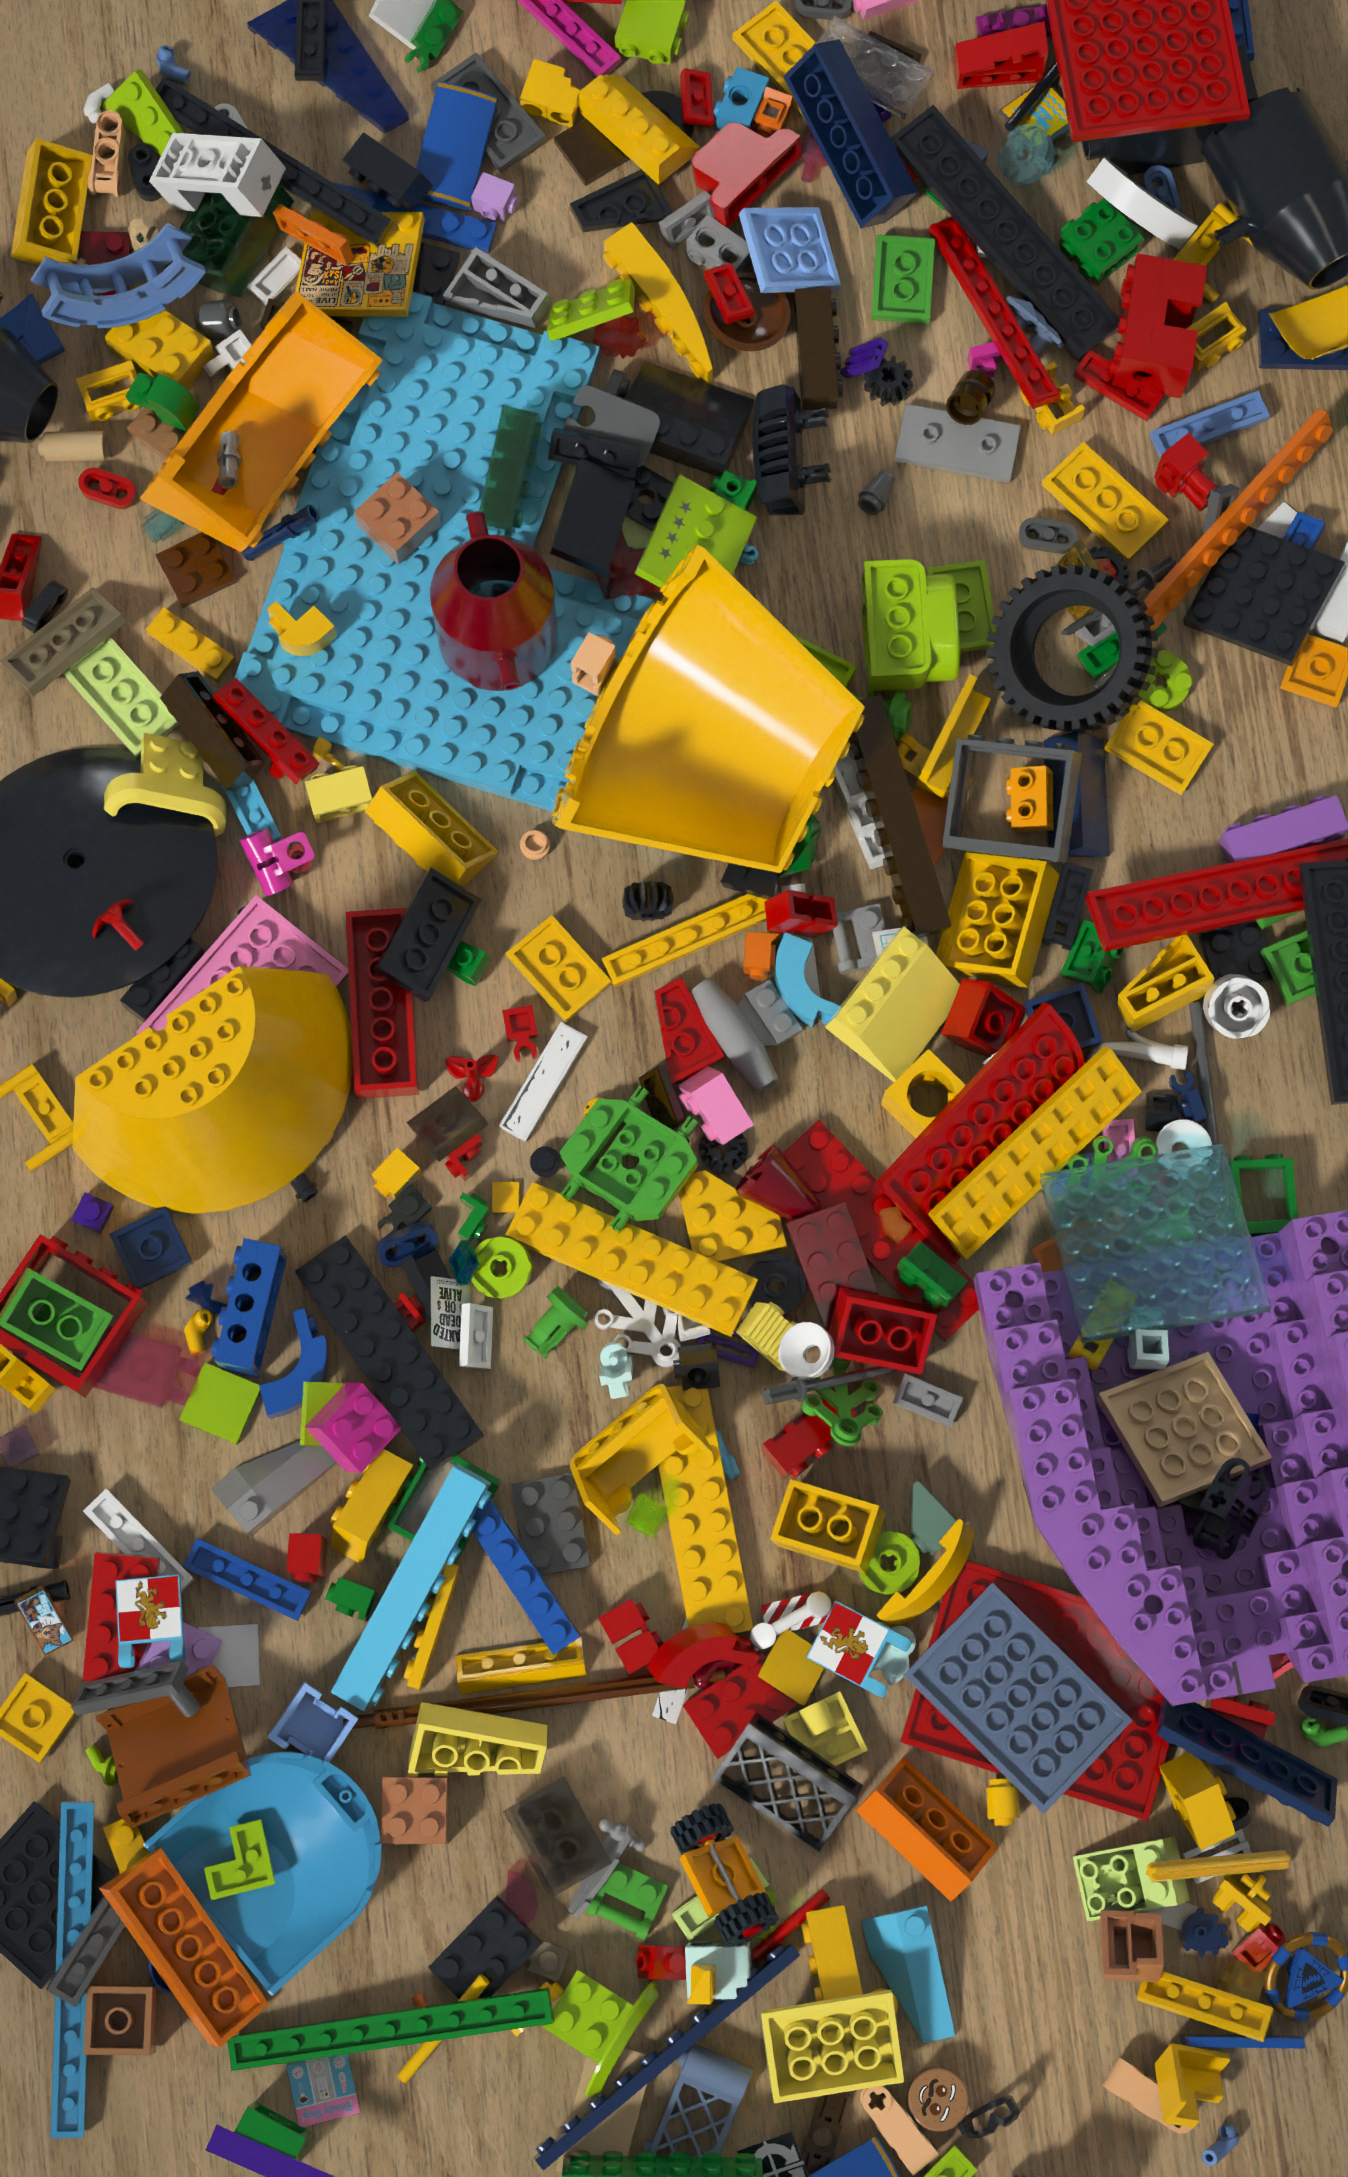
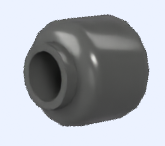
[195,300,241,341]

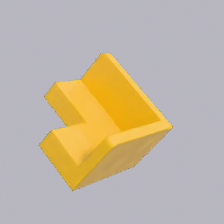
[1154,2043,1230,2128]

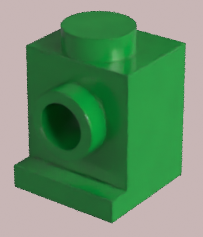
[710,470,757,512]
[325,1577,377,1622]

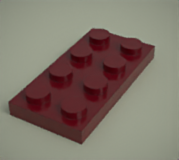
[785,1201,879,1332]

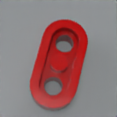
[78,468,137,509]

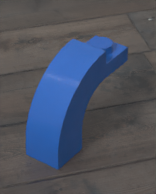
[259,1308,330,1419]

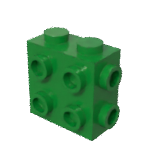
[1059,198,1144,286]

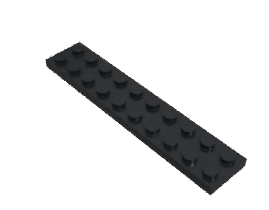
[891,105,1120,361]

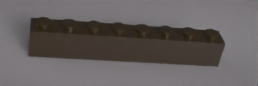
[848,695,952,938]

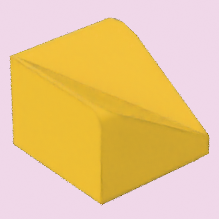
[687,1964,716,2005]

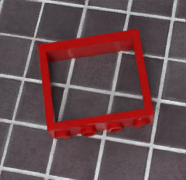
[0,1234,149,1398]

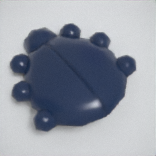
[1181,1908,1229,1957]

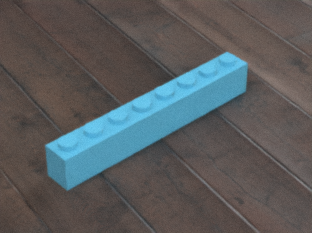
[331,1464,492,1711]

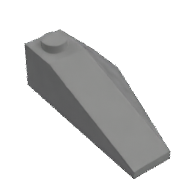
[211,1441,337,1537]

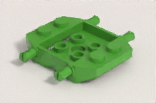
[559,1085,699,1233]

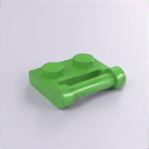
[585,1863,668,1940]

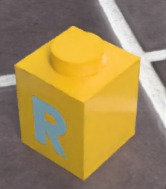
[372,1148,422,1199]

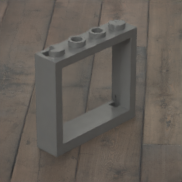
[942,734,1082,863]

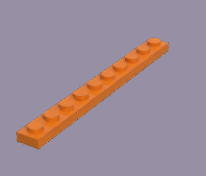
[1144,408,1334,631]

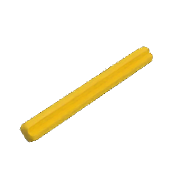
[1146,1850,1291,1882]

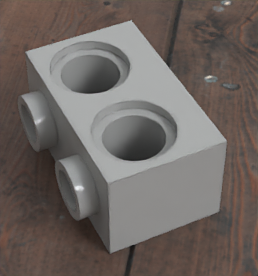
[686,215,752,272]

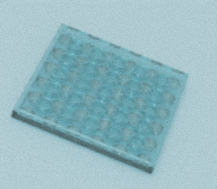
[1039,1144,1271,1343]

